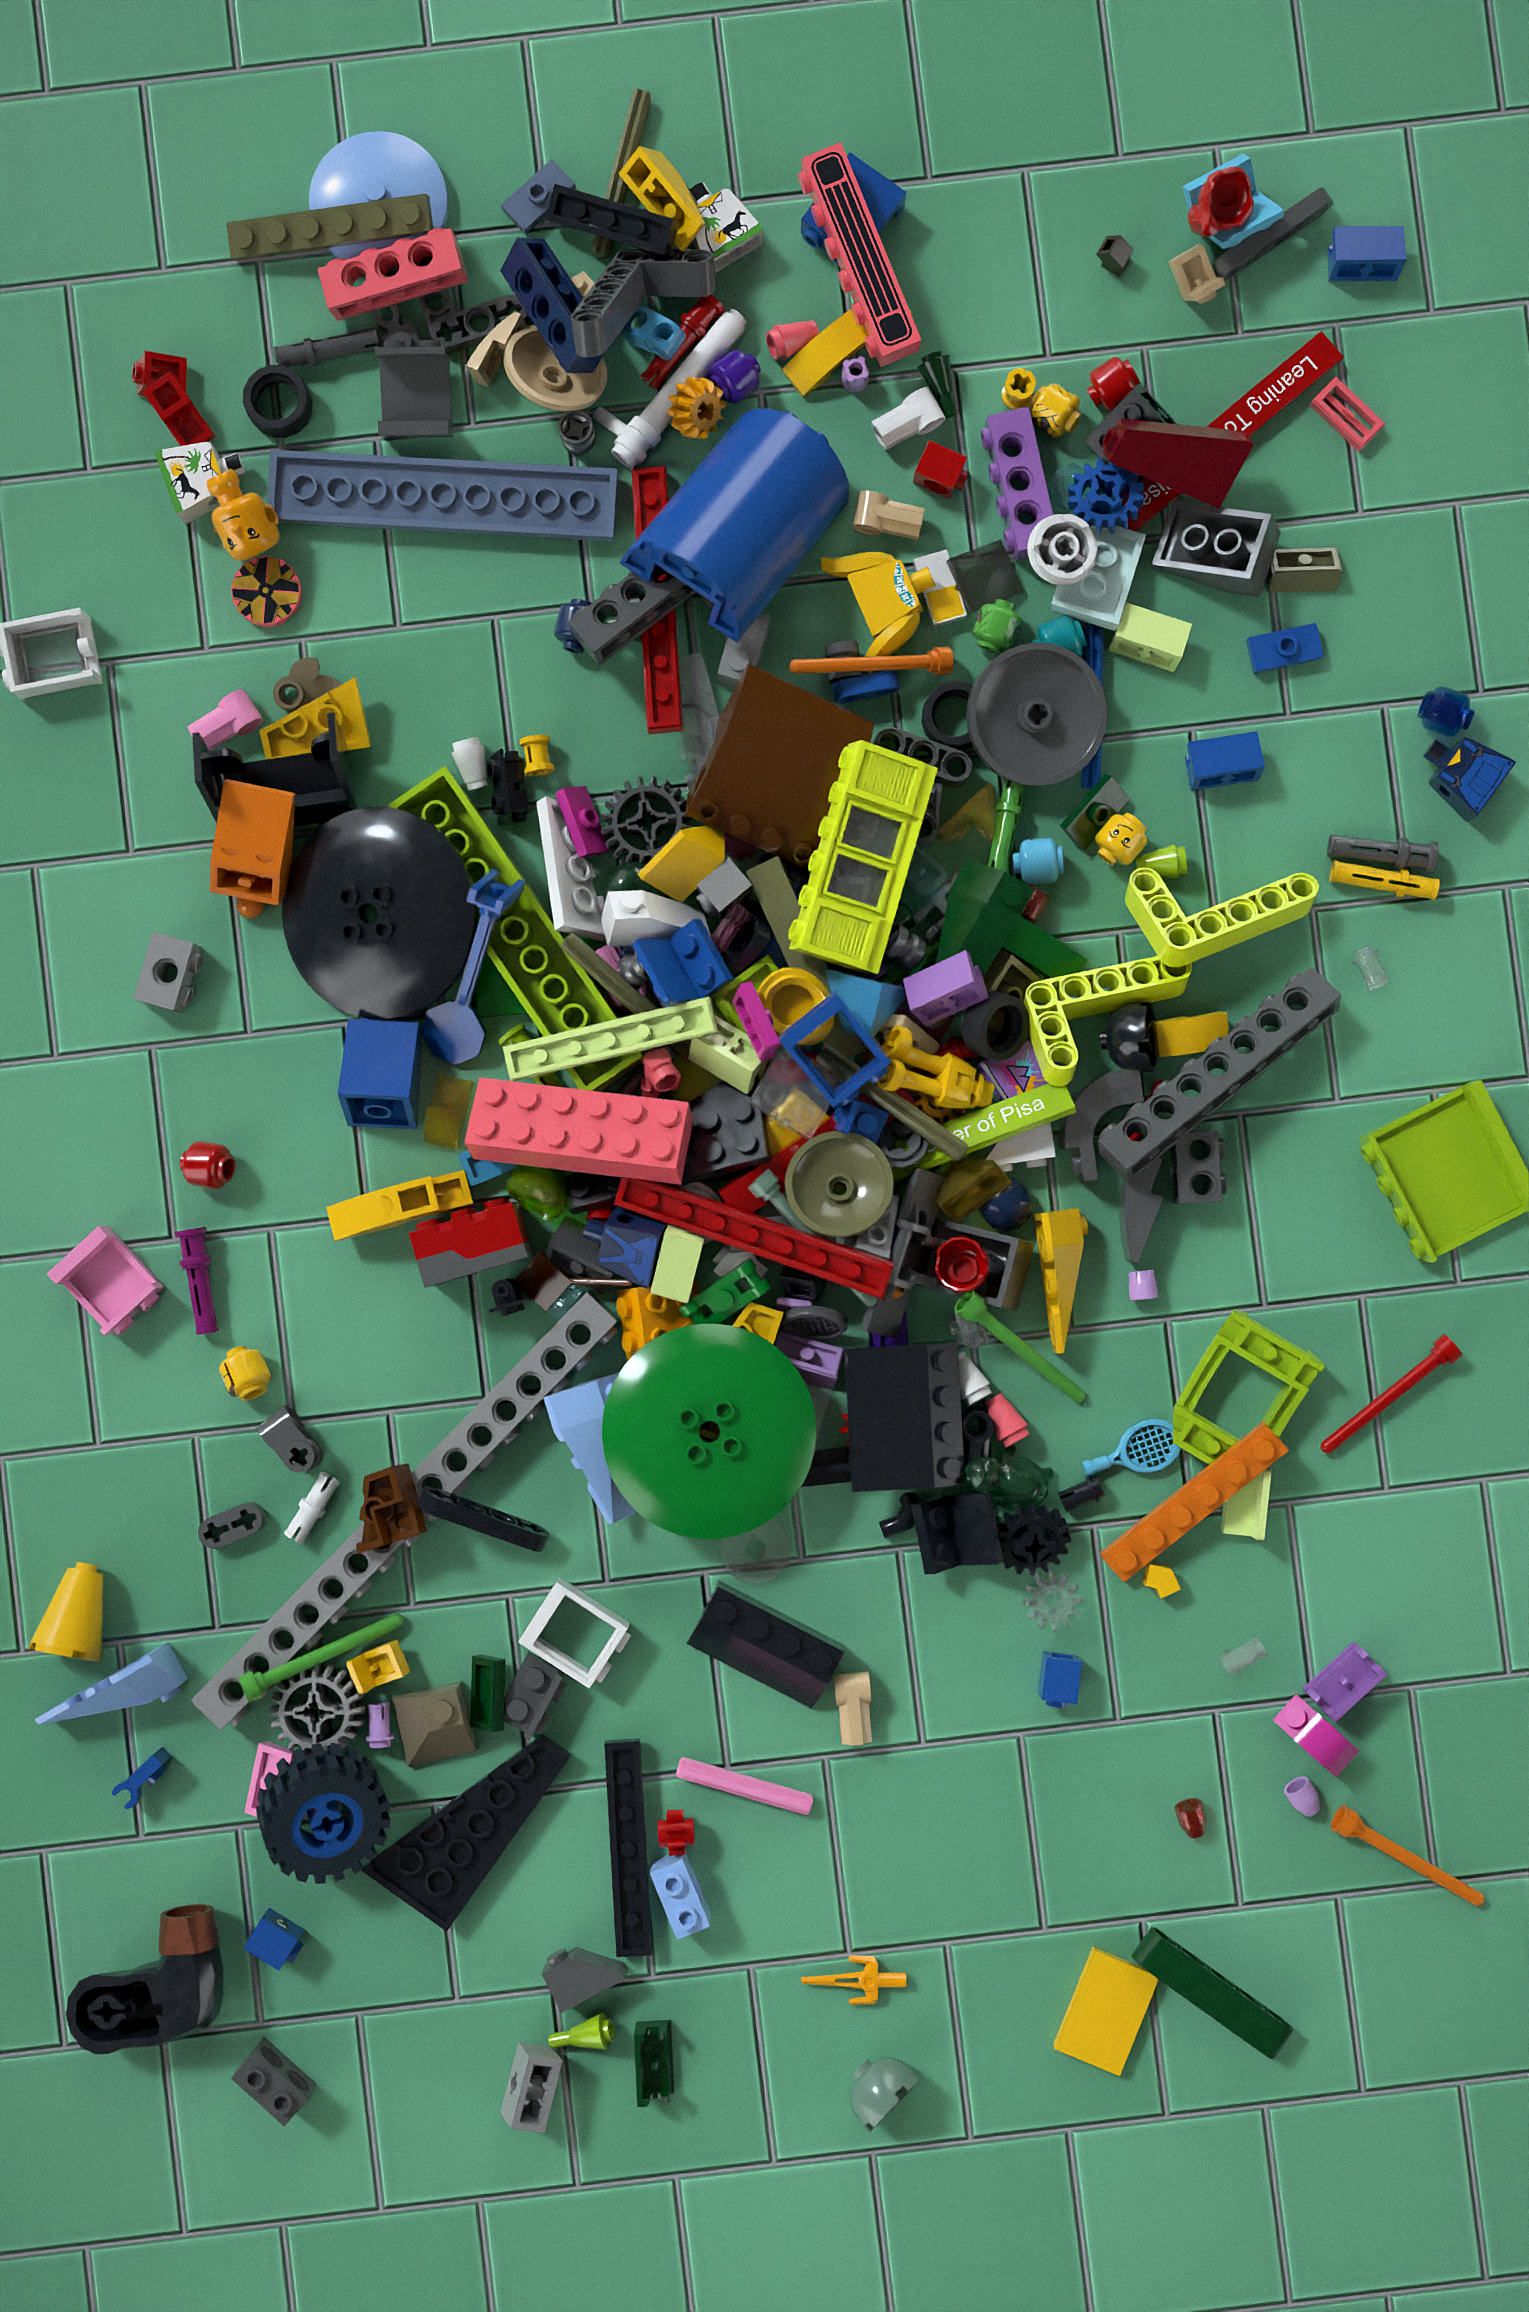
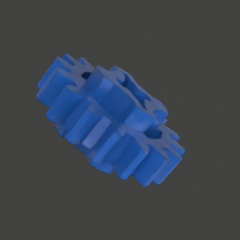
[1068,458,1144,535]

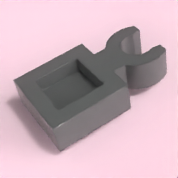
[373,304,420,347]

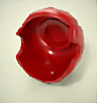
[935,1236,989,1293]

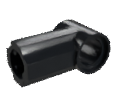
[961,1407,994,1480]

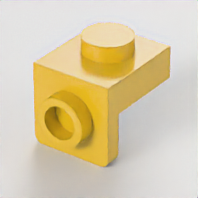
[347,1639,411,1694]

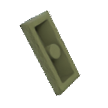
[1268,547,1342,592]

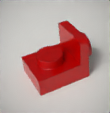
[132,351,187,396]

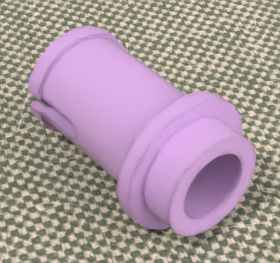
[366,1702,394,1748]

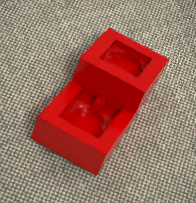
[142,371,216,446]

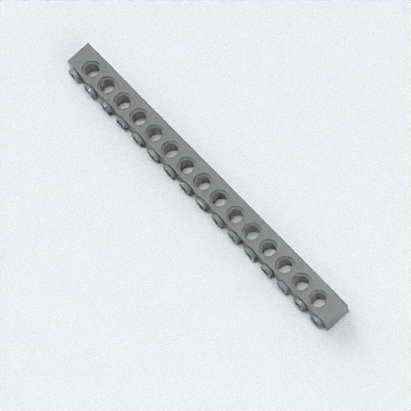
[190,1291,619,1731]

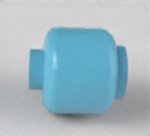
[1013,838,1064,885]

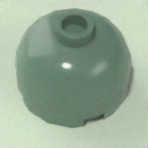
[850,2057,920,2132]

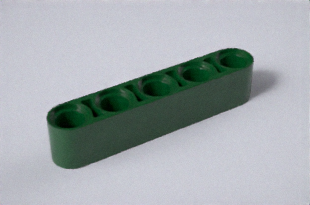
[1131,1926,1294,2060]

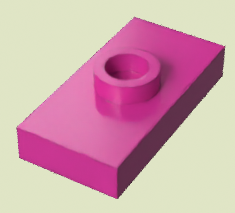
[555,786,610,858]
[732,981,780,1062]

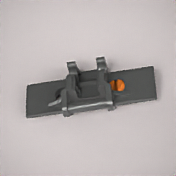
[862,1167,949,1338]

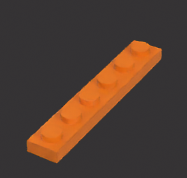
[1100,1421,1289,1582]

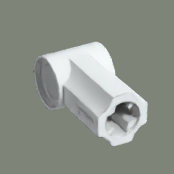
[871,387,946,451]

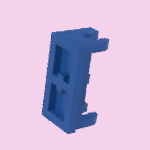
[1328,226,1406,281]
[1185,731,1265,791]

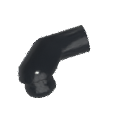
[879,1492,921,1539]

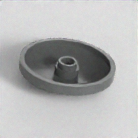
[966,643,1107,786]

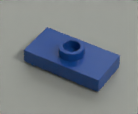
[1246,623,1324,674]

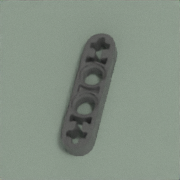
[1213,187,1333,281]

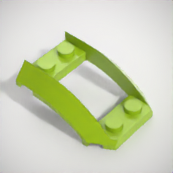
[1173,1309,1325,1464]

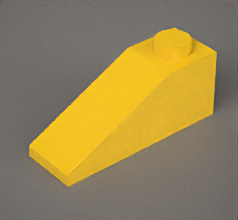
[618,146,705,251]

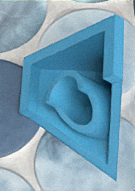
[824,968,907,1037]

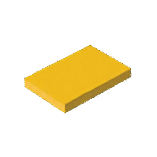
[1053,1946,1159,2076]

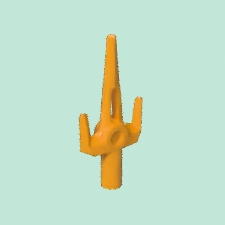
[801,1955,906,2005]

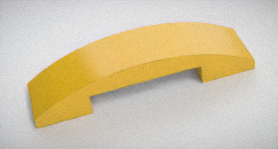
[782,307,912,398]

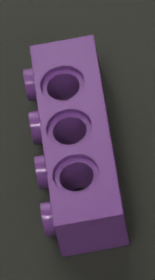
[981,407,1053,561]

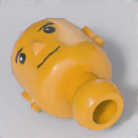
[206,469,279,561]

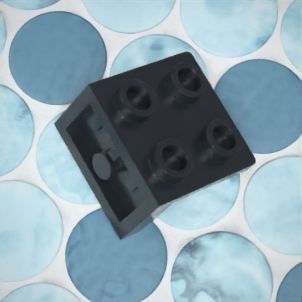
[1085,387,1177,482]
[911,1493,1004,1574]

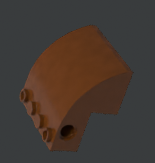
[685,663,874,870]

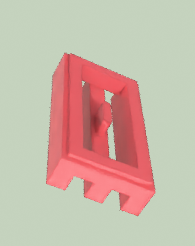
[1309,377,1385,452]

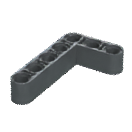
[571,248,717,357]
[843,727,972,852]

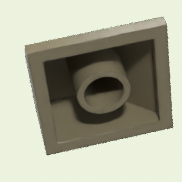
[392,1681,477,1767]

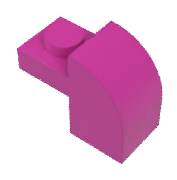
[1273,1694,1359,1777]

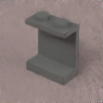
[374,340,453,438]

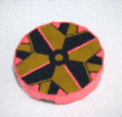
[231,556,303,628]

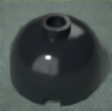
[1100,1001,1157,1072]

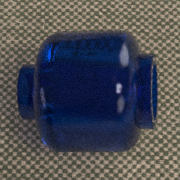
[1418,686,1474,737]

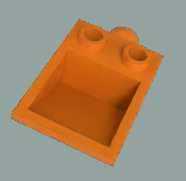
[210,779,295,919]

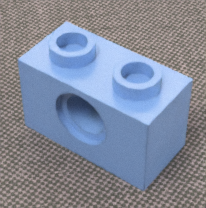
[650,1853,711,1940]

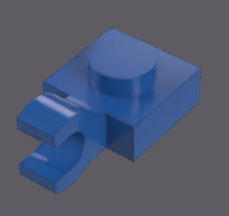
[112,1747,172,1810]

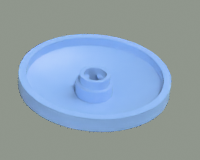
[309,131,449,273]

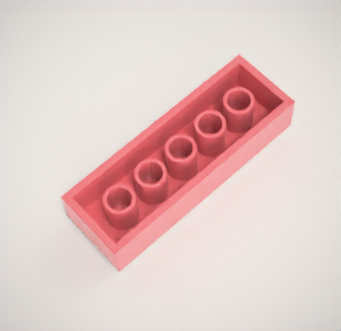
[464,1077,694,1185]

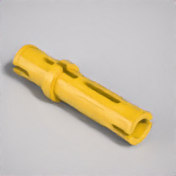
[1329,860,1440,900]

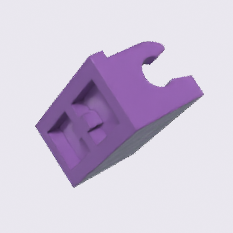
[903,950,989,1026]
[1302,1641,1387,1723]

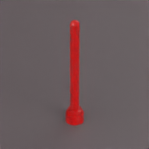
[1320,1334,1463,1454]

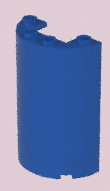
[620,408,849,643]

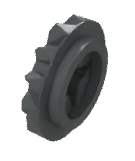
[876,1118,929,1170]

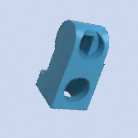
[621,304,686,361]

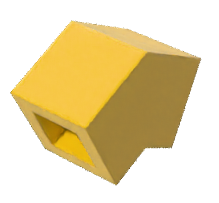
[1142,1562,1181,1598]

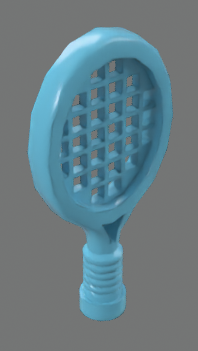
[1082,1418,1182,1477]

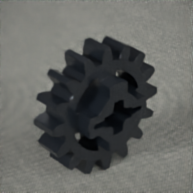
[996,1502,1071,1576]

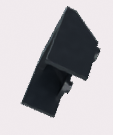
[192,712,358,827]

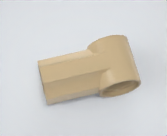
[852,491,925,540]
[833,1671,872,1746]

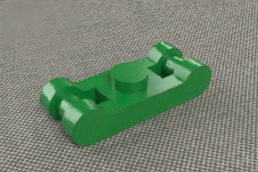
[678,1258,771,1325]

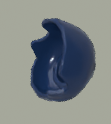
[976,1175,1033,1232]

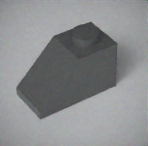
[542,1947,627,2013]

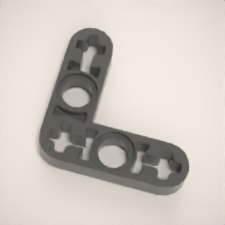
[418,257,529,353]

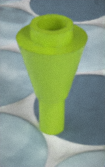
[548,2012,615,2050]

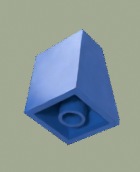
[337,1018,422,1130]

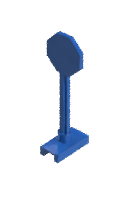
[421,869,525,1065]

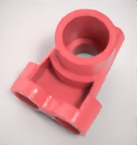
[640,1048,681,1098]

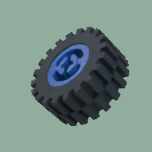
[256,1743,391,1884]

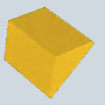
[638,825,725,903]

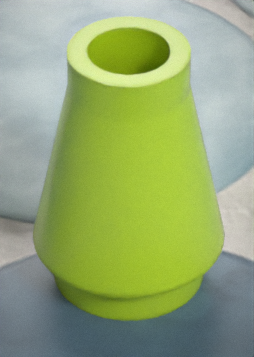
[1136,844,1188,878]

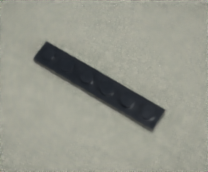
[604,1738,652,1957]

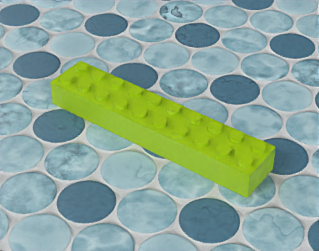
[387,766,645,1092]

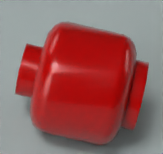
[1086,357,1141,411]
[180,1141,236,1189]

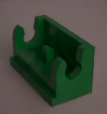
[634,2020,675,2107]

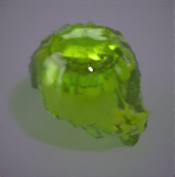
[506,1165,568,1222]

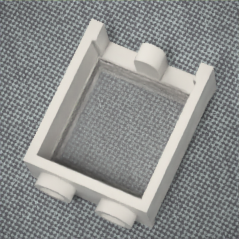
[0,608,103,700]

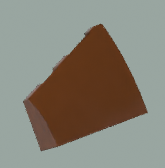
[356,1463,428,1554]

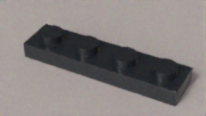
[546,184,679,258]

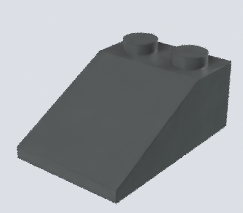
[1152,501,1281,597]
[915,1218,1035,1311]

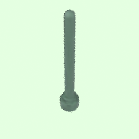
[748,1168,877,1306]

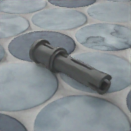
[1327,834,1439,873]

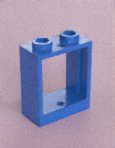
[779,990,891,1108]

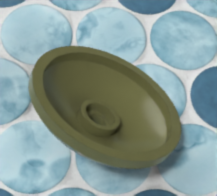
[785,1131,893,1238]

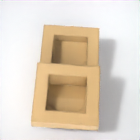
[466,312,528,388]

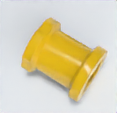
[1001,368,1036,410]
[519,734,555,777]

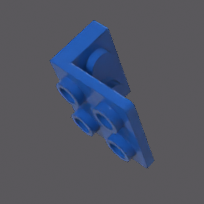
[632,919,734,1004]

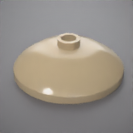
[504,325,607,411]

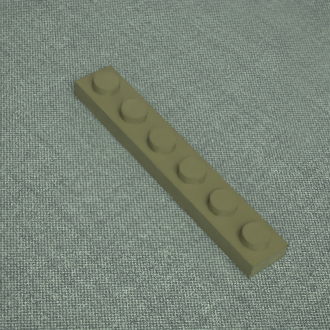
[226,193,433,261]

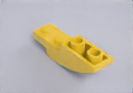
[326,1170,473,1242]

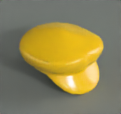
[757,967,834,1045]

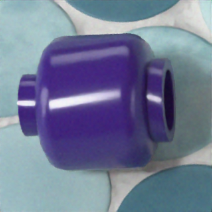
[708,350,761,404]

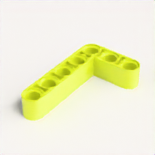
[1124,867,1319,968]
[1023,956,1192,1086]

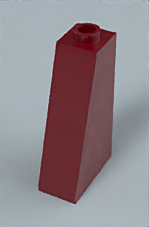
[1102,418,1254,509]

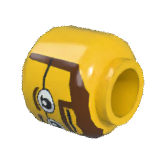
[219,1346,271,1401]

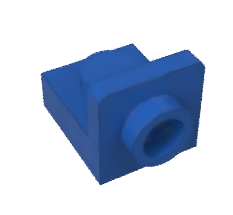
[833,1099,889,1144]

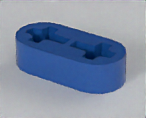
[832,670,900,704]

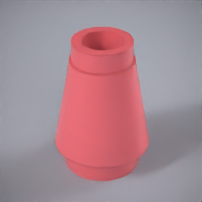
[766,320,819,360]
[984,1393,1030,1448]

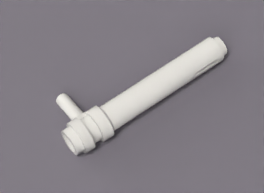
[593,309,747,469]

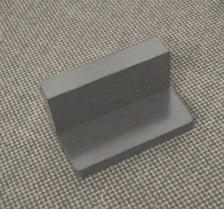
[544,1216,614,1295]

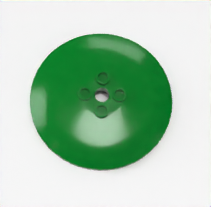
[602,1324,816,1539]

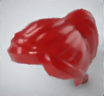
[1187,166,1254,237]

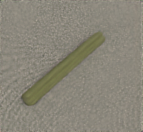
[592,89,651,259]
[561,933,692,1062]
[816,1044,968,1161]

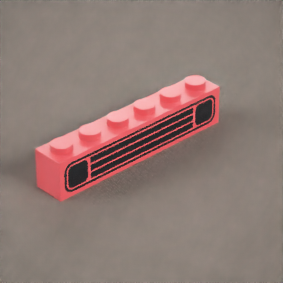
[797,142,921,367]

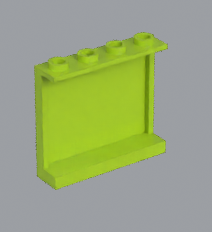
[1359,1079,1529,1263]

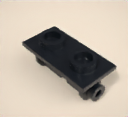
[487,749,529,825]
[489,1278,531,1317]
[801,1446,851,1487]

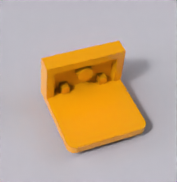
[616,1280,702,1360]

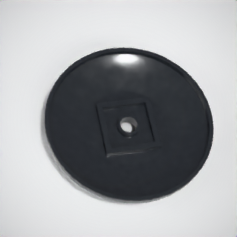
[282,807,477,1019]

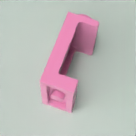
[47,1226,164,1336]

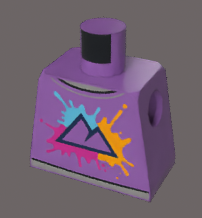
[976,1040,1059,1101]

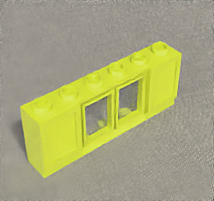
[788,740,938,975]

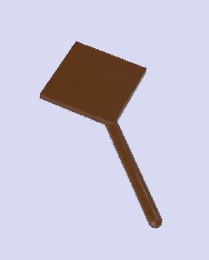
[515,1251,633,1311]

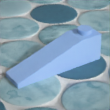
[543,1373,635,1524]
[35,1642,188,1725]

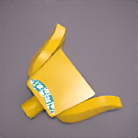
[821,552,936,674]

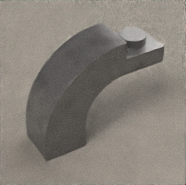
[1060,1069,1144,1182]

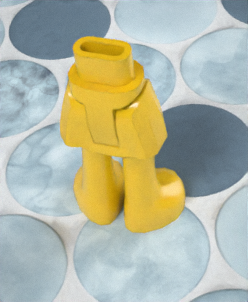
[877,1025,994,1109]

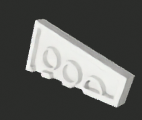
[537,796,607,943]

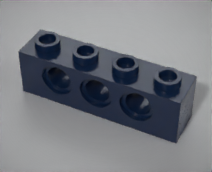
[500,238,605,373]

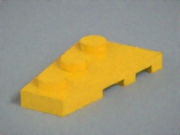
[259,676,372,759]

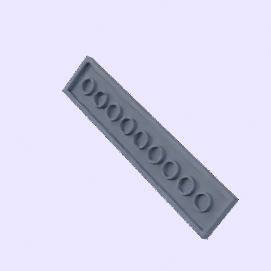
[267,450,618,541]

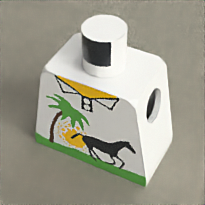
[689,182,764,273]
[154,442,246,524]

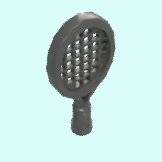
[778,1306,848,1339]

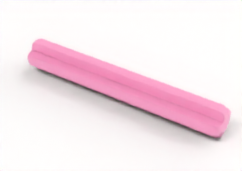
[676,1757,813,1815]

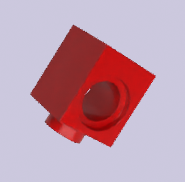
[913,440,970,499]

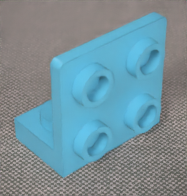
[1183,153,1284,249]

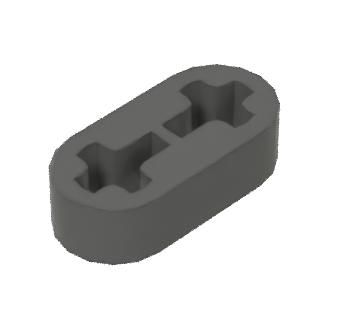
[198,1502,266,1549]

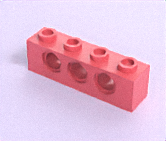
[317,228,469,321]

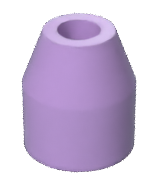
[1284,1776,1320,1817]

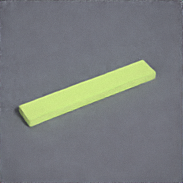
[503,997,719,1081]

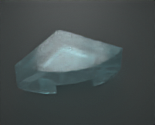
[549,1285,583,1320]

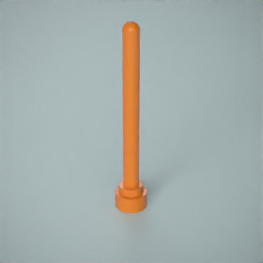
[789,647,954,675]
[1331,1805,1485,1906]

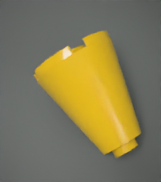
[28,1562,103,1662]

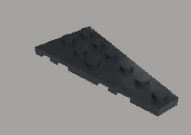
[565,1074,772,1215]
[361,1734,571,1932]

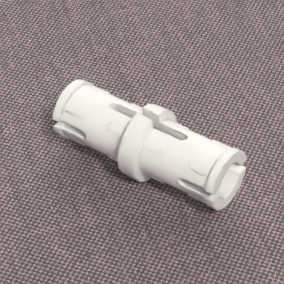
[284,1472,340,1544]

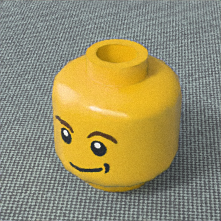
[1095,813,1148,866]

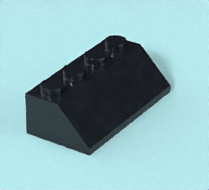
[687,1580,844,1708]

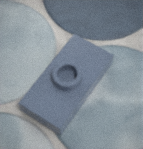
[501,159,576,235]

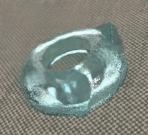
[1049,462,1090,510]

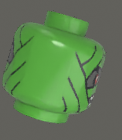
[972,599,1023,654]

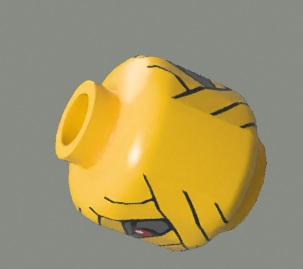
[1028,383,1082,437]

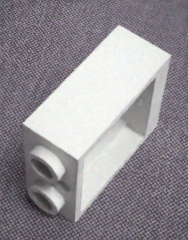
[518,1577,631,1689]

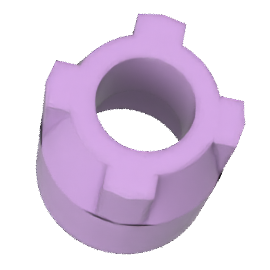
[841,356,869,393]
[1128,1270,1158,1301]

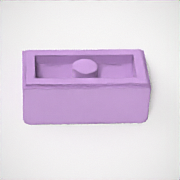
[773,1330,844,1389]

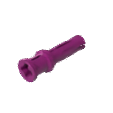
[174,1227,219,1335]

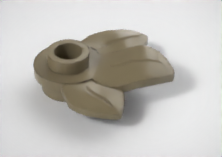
[273,657,341,712]

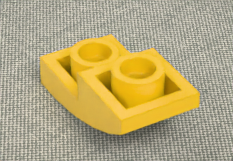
[1153,1011,1229,1057]

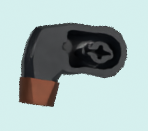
[66,1904,223,2055]

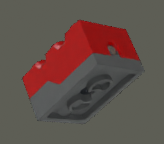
[408,1197,535,1288]

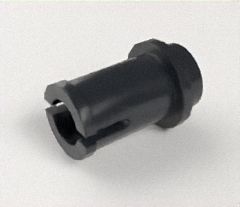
[1057,1476,1105,1513]

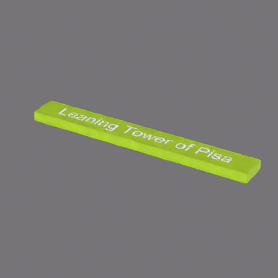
[833,1083,1076,1195]

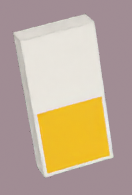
[913,549,967,628]

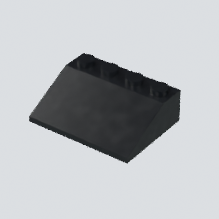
[844,1341,965,1492]

